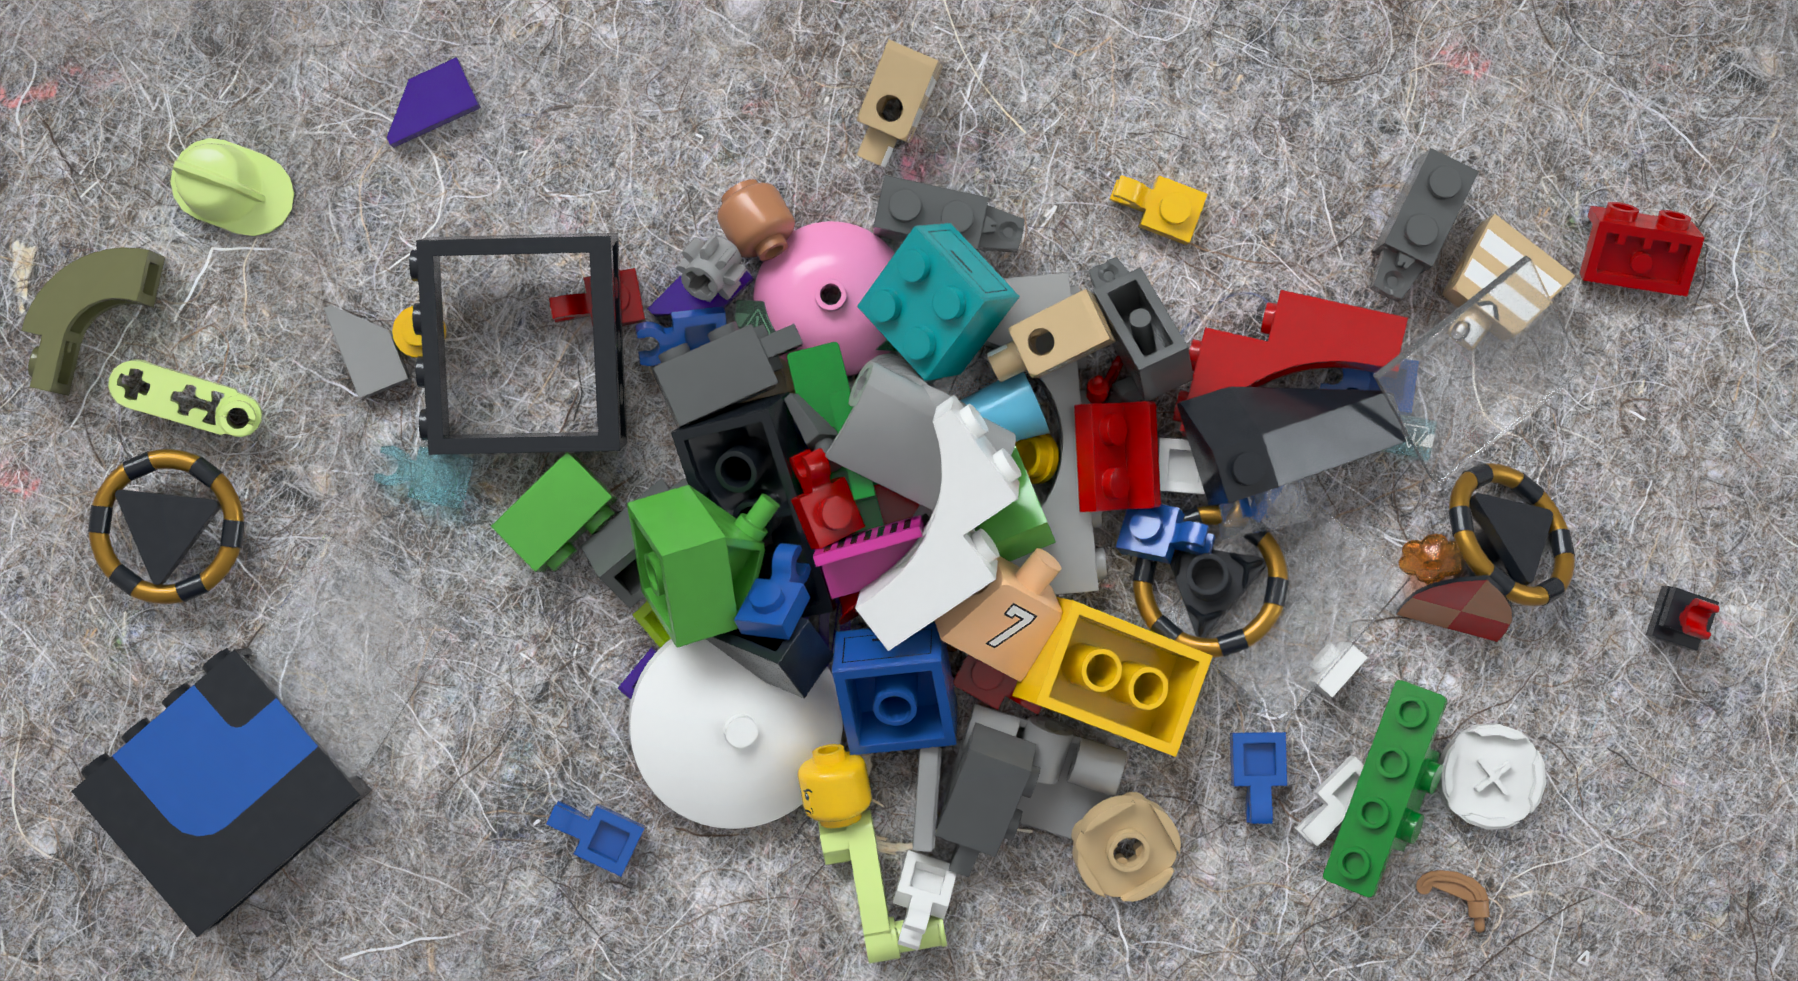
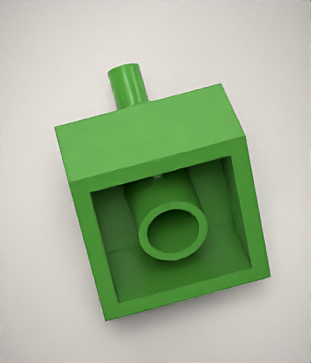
[627,485,780,648]

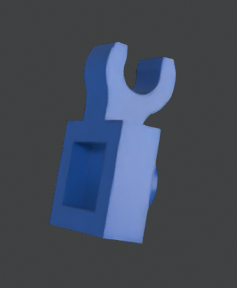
[1116,504,1215,564]
[734,543,811,640]
[1230,732,1287,824]
[546,801,645,877]

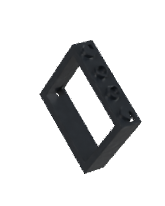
[409,233,628,455]

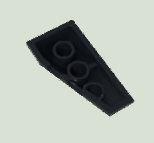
[1177,387,1406,506]
[671,392,837,618]

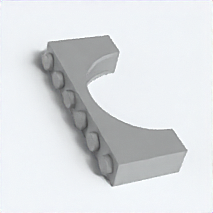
[983,272,1107,595]

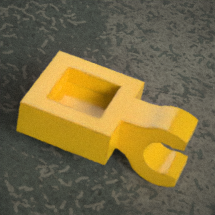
[1109,175,1208,245]

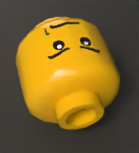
[797,744,872,828]

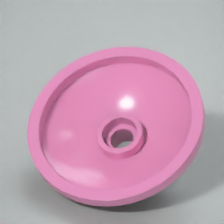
[753,221,895,377]

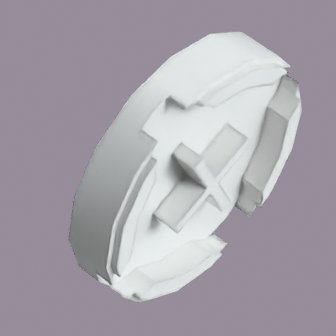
[1438,723,1546,830]

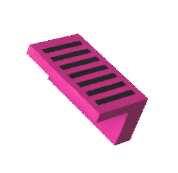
[813,515,925,599]

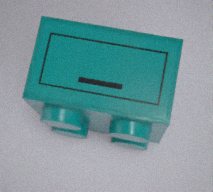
[857,223,1020,381]

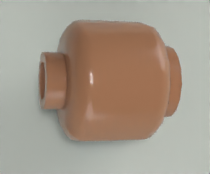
[717,179,795,261]

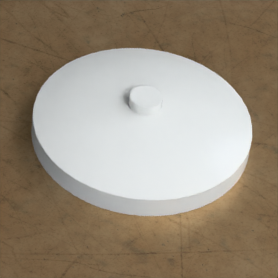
[629,639,843,829]

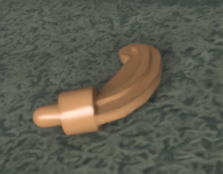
[1415,870,1490,933]

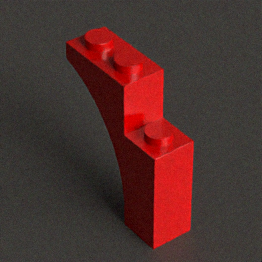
[1173,290,1408,437]

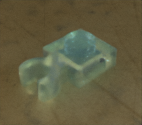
[373,445,475,510]

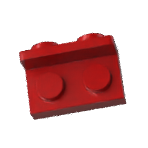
[1579,202,1705,297]
[1074,401,1161,512]

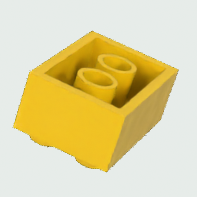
[1012,597,1213,757]

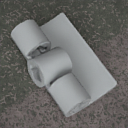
[825,361,1016,511]
[945,703,1127,840]

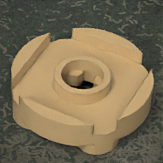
[1071,792,1181,902]

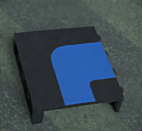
[71,648,372,937]

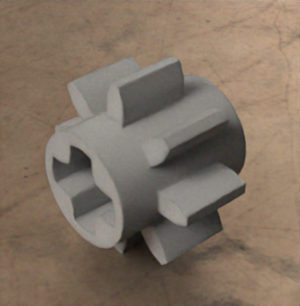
[676,234,747,302]

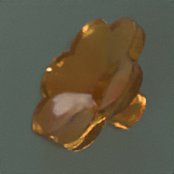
[1398,534,1463,585]

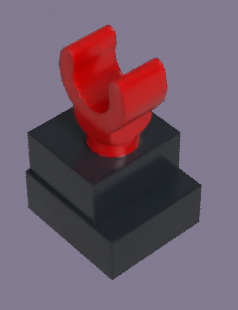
[1646,586,1719,651]

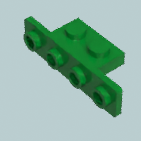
[787,342,884,535]
[1323,680,1448,898]

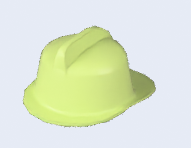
[170,138,294,236]

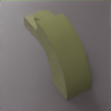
[21,247,165,396]

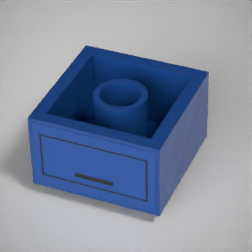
[832,621,958,755]

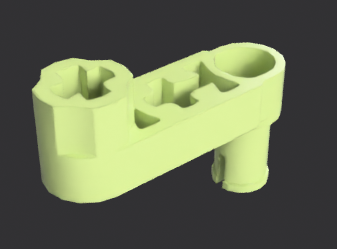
[108,359,263,437]
[818,809,947,964]

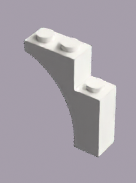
[855,395,1021,651]

